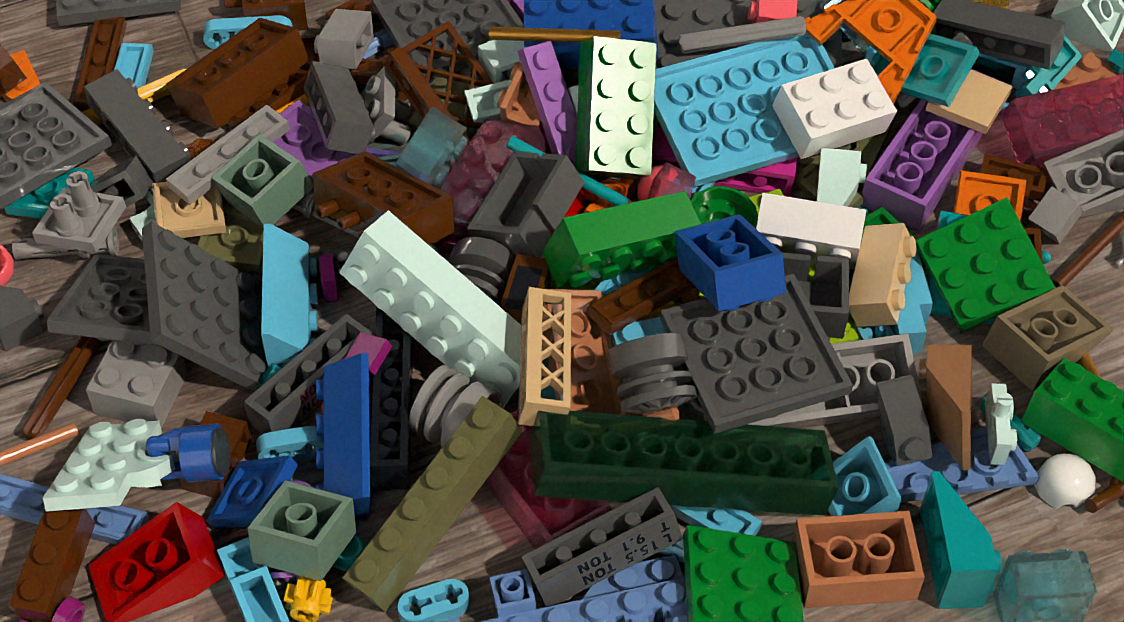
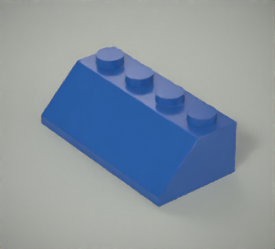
[316,353,370,518]

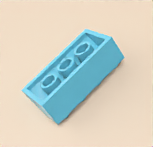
[261,224,318,367]

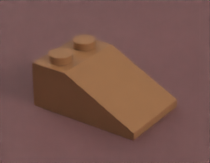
[919,345,972,470]

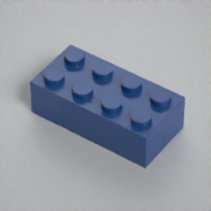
[524,0,658,69]

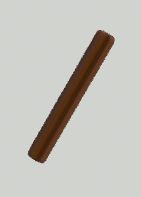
[20,336,102,440]

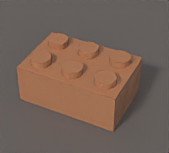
[792,511,925,608]

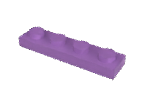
[517,40,577,167]

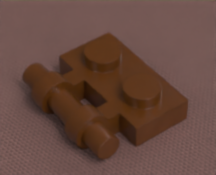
[980,154,1048,217]

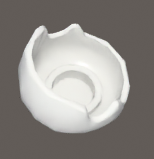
[1034,453,1096,508]

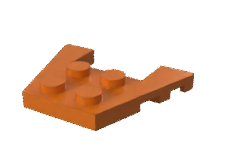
[805,0,937,104]

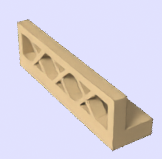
[518,287,571,426]

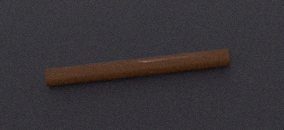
[1052,211,1124,288]

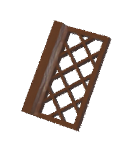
[384,21,518,168]

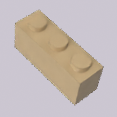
[849,223,916,327]

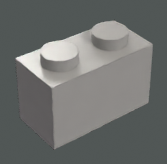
[314,9,374,69]

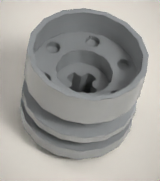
[409,365,502,448]

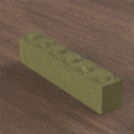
[343,396,523,612]

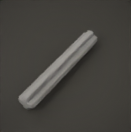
[679,16,806,53]

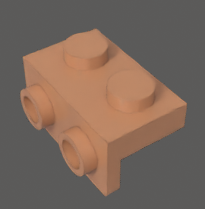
[497,62,542,135]

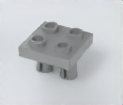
[360,66,410,146]
[32,171,126,253]

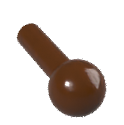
[1084,476,1124,513]

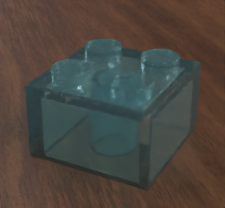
[396,106,468,188]
[993,549,1097,622]

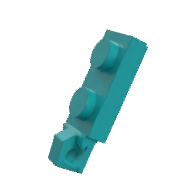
[1014,35,1082,103]

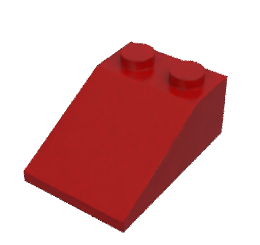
[88,502,226,622]

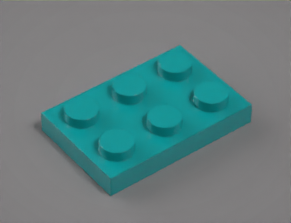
[870,33,980,107]

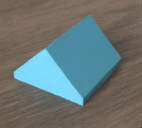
[814,436,901,516]

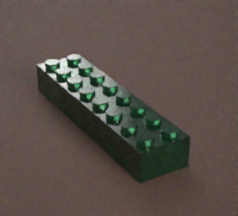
[529,411,839,516]

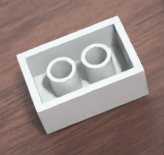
[772,59,897,159]
[756,193,866,270]

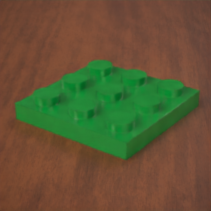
[915,197,1055,333]
[683,525,804,622]

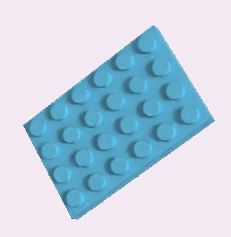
[654,33,834,188]

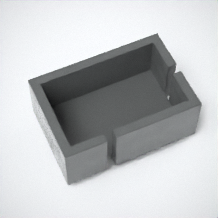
[467,152,584,257]
[783,253,849,339]

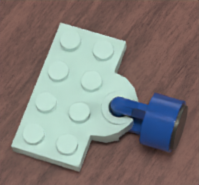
[42,419,230,512]

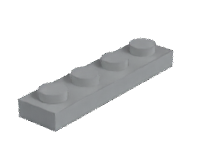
[166,105,290,205]

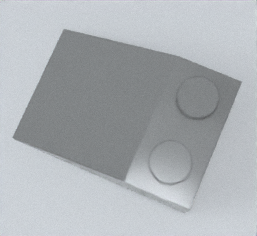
[1044,129,1124,217]

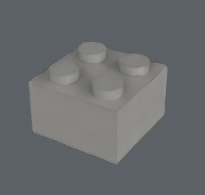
[86,340,188,428]

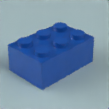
[675,214,786,311]

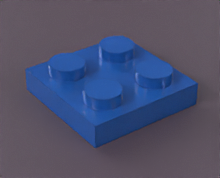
[206,455,298,529]

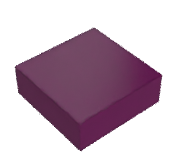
[319,254,338,303]
[344,332,392,376]

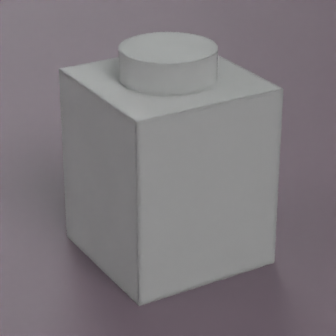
[1028,186,1083,244]

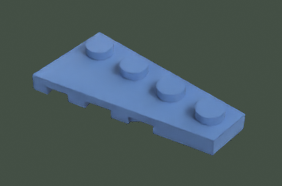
[885,425,1039,503]

